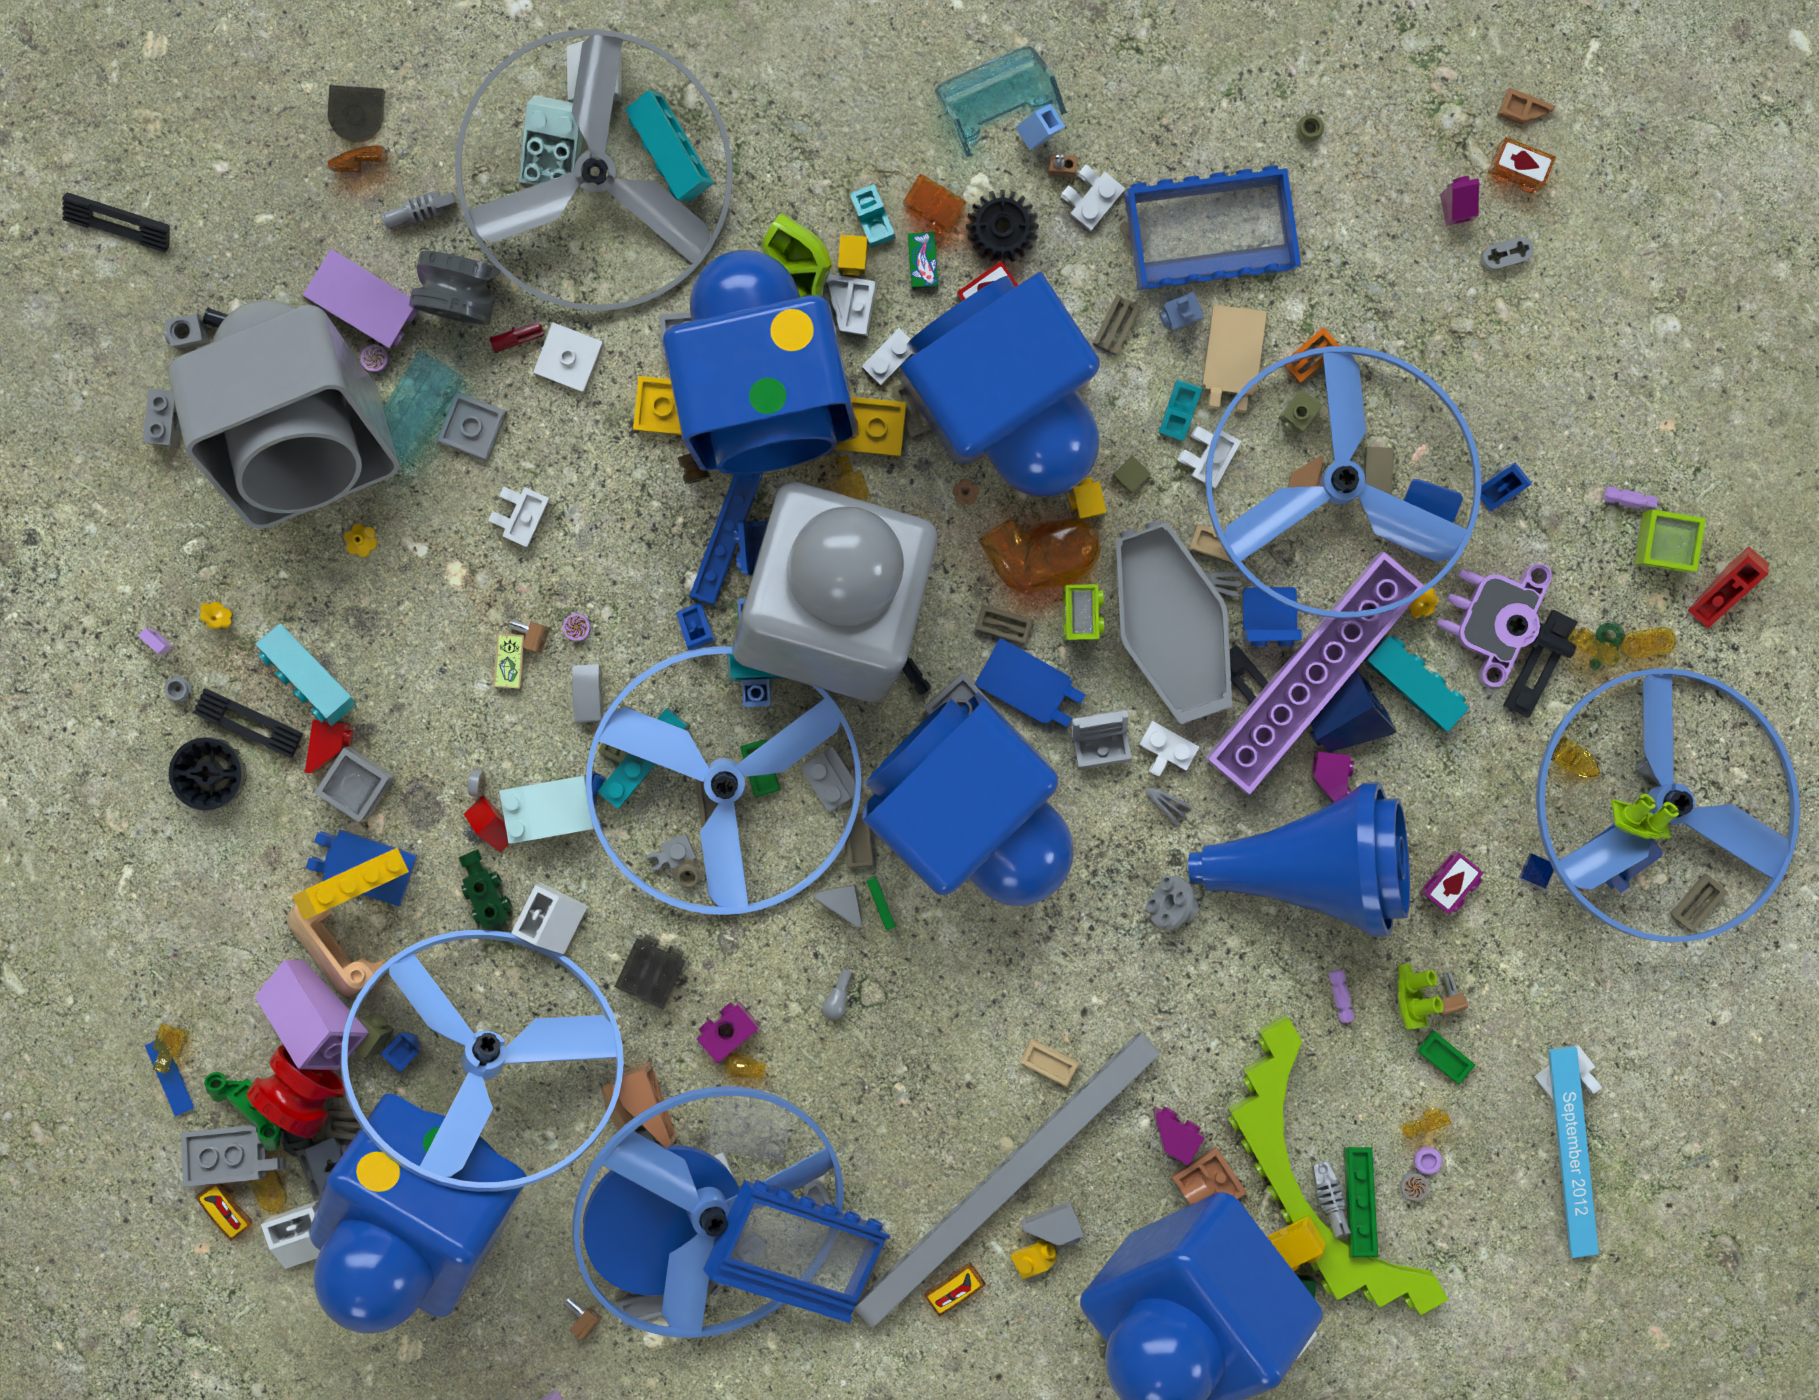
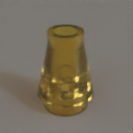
[724,1051,766,1079]

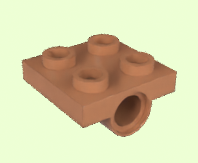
[1172,1146,1247,1205]

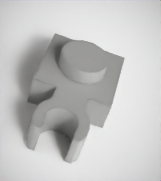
[646,833,697,870]

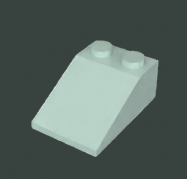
[499,775,595,844]

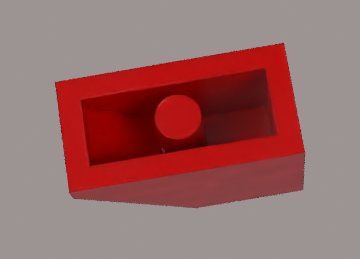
[304,719,353,774]

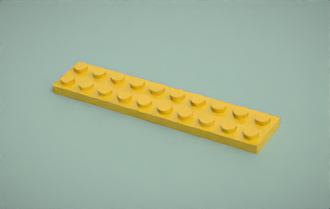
[633,376,906,457]

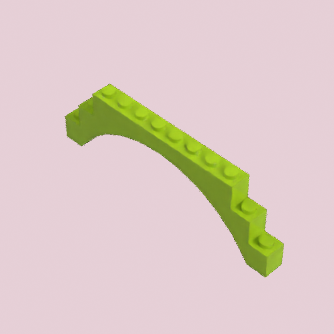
[1228,1015,1449,1315]

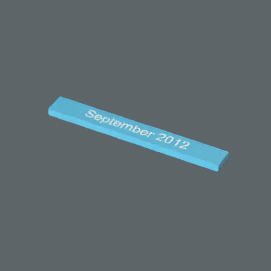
[1548,1046,1599,1258]

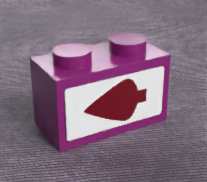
[1419,851,1484,915]

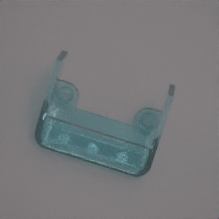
[935,46,1066,157]

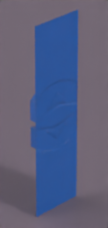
[145,1037,194,1117]

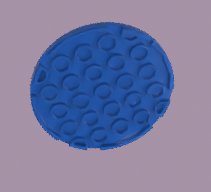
[583,1145,739,1295]

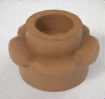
[952,479,979,505]

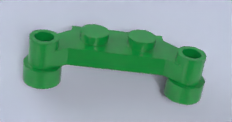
[204,1072,281,1151]

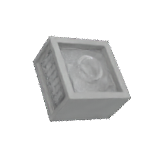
[314,747,396,823]

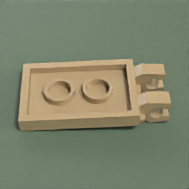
[1202,304,1267,413]

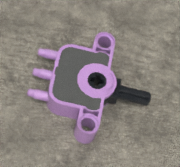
[1436,564,1577,688]

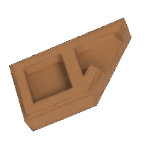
[1497,88,1555,124]
[1287,456,1324,488]
[601,1083,633,1130]

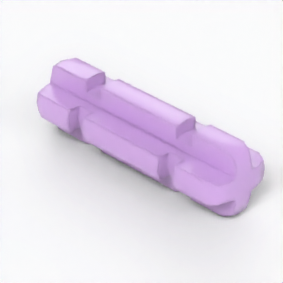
[1603,486,1658,511]
[1329,970,1354,1023]

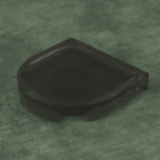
[328,85,385,143]

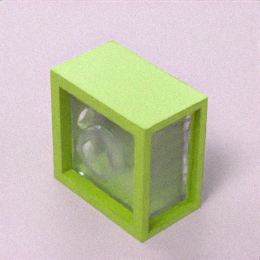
[1634,509,1706,573]
[1062,584,1104,641]

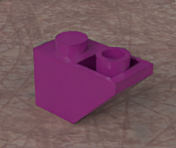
[1440,176,1480,226]
[1311,751,1354,803]
[1153,1106,1205,1166]

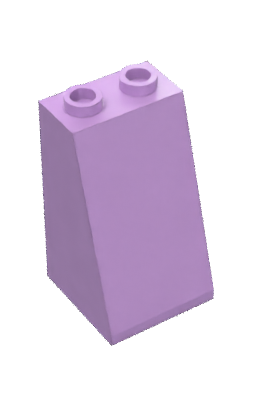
[303,249,418,348]
[255,960,369,1070]

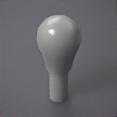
[822,968,852,1020]

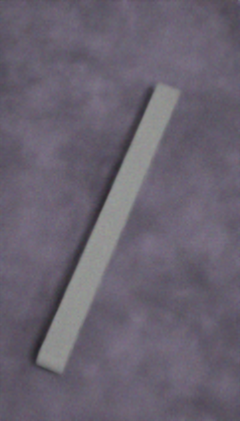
[854,1032,1160,1328]

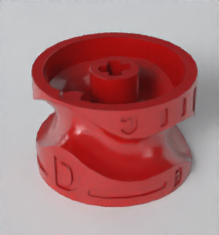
[246,1045,346,1138]

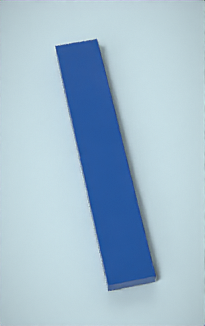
[689,472,764,606]

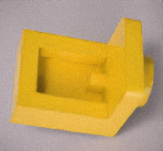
[1010,1238,1058,1279]

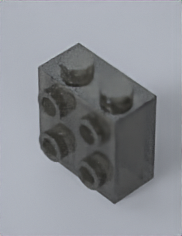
[614,934,688,1009]

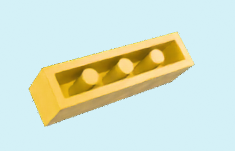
[292,847,409,921]
[1267,1216,1326,1271]

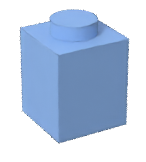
[1015,104,1065,150]

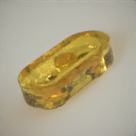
[1568,627,1621,667]
[1620,627,1676,659]
[249,1170,287,1212]

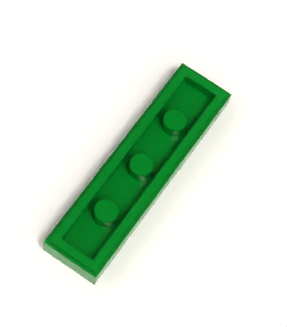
[1344,1147,1378,1258]

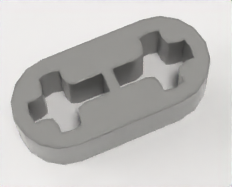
[1480,237,1534,271]

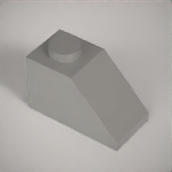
[1021,1200,1084,1246]

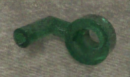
[1589,621,1625,670]

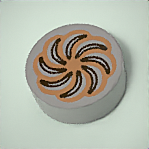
[468,770,486,797]
[1400,1172,1429,1201]

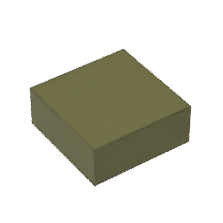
[1113,455,1151,494]

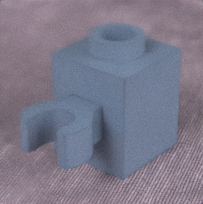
[1159,292,1204,332]

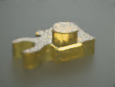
[1400,1108,1451,1138]

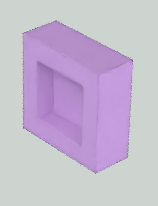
[138,628,173,654]

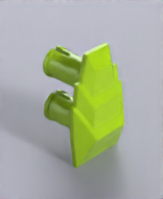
[1611,794,1679,840]
[1397,964,1443,1030]

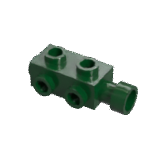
[458,849,513,930]

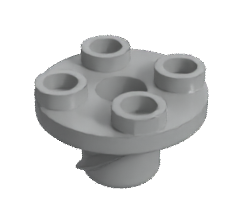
[1146,875,1198,930]

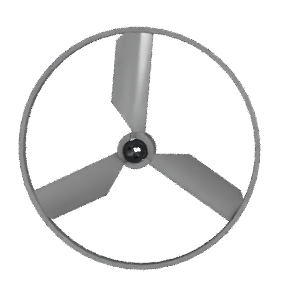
[455,29,733,311]

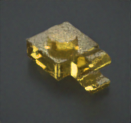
[836,455,870,500]
[152,1023,189,1073]

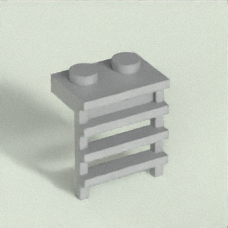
[1072,710,1132,770]

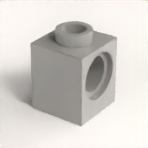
[164,313,210,350]

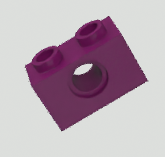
[697,1001,760,1063]

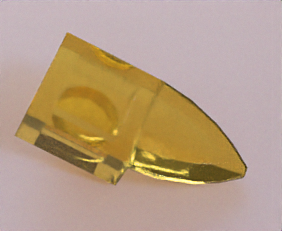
[1551,736,1600,777]

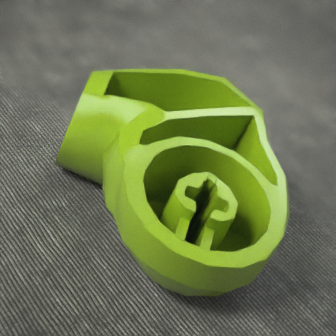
[760,212,832,297]

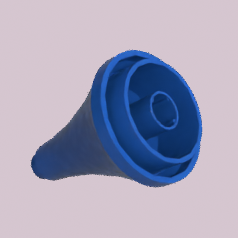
[1188,782,1410,937]

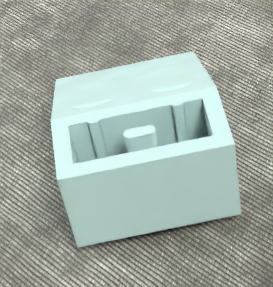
[519,95,583,185]

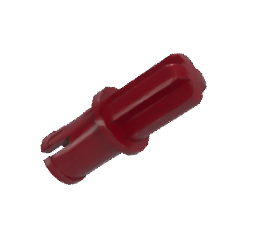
[489,321,544,354]

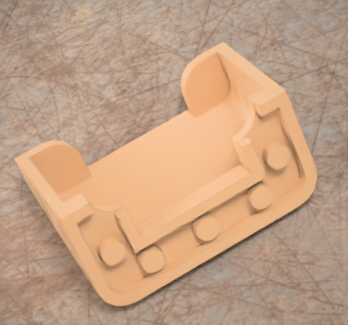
[287,904,389,998]

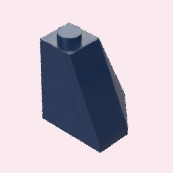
[1310,669,1397,752]

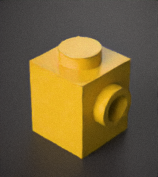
[1068,478,1107,520]

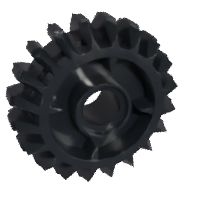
[966,190,1039,264]

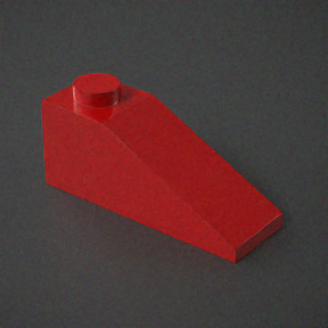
[1688,546,1769,628]

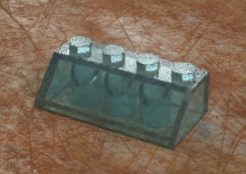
[383,349,466,469]

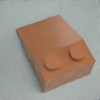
[612,1061,677,1147]

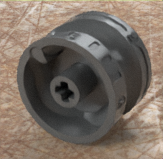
[409,251,501,325]

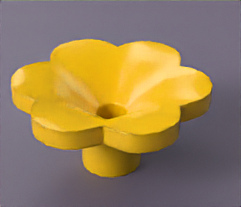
[344,524,378,557]
[1408,588,1439,618]
[199,602,232,629]

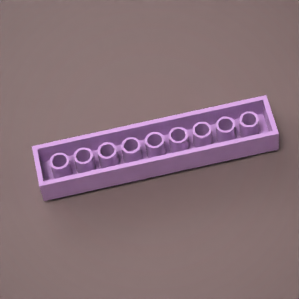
[1204,552,1424,794]

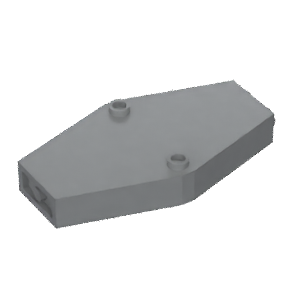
[1116,519,1232,724]

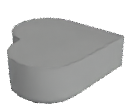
[804,1179,833,1206]

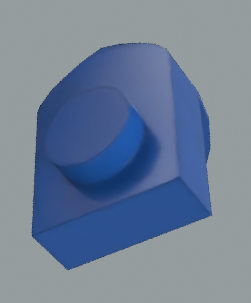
[380,1032,421,1072]

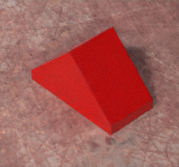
[464,795,509,853]

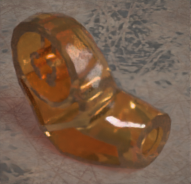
[978,518,1101,596]

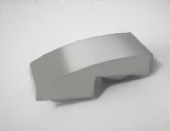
[572,664,603,723]

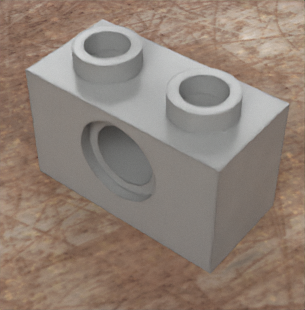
[143,388,181,448]

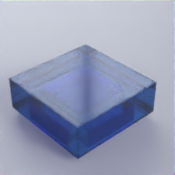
[1519,853,1554,889]

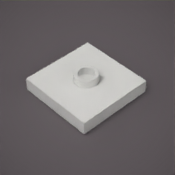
[533,322,604,393]

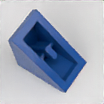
[1480,462,1532,512]
[676,602,717,650]

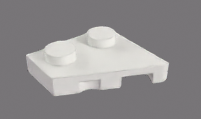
[826,274,878,336]

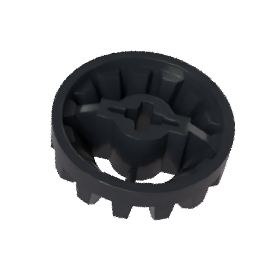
[169,737,246,810]

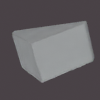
[814,884,862,928]

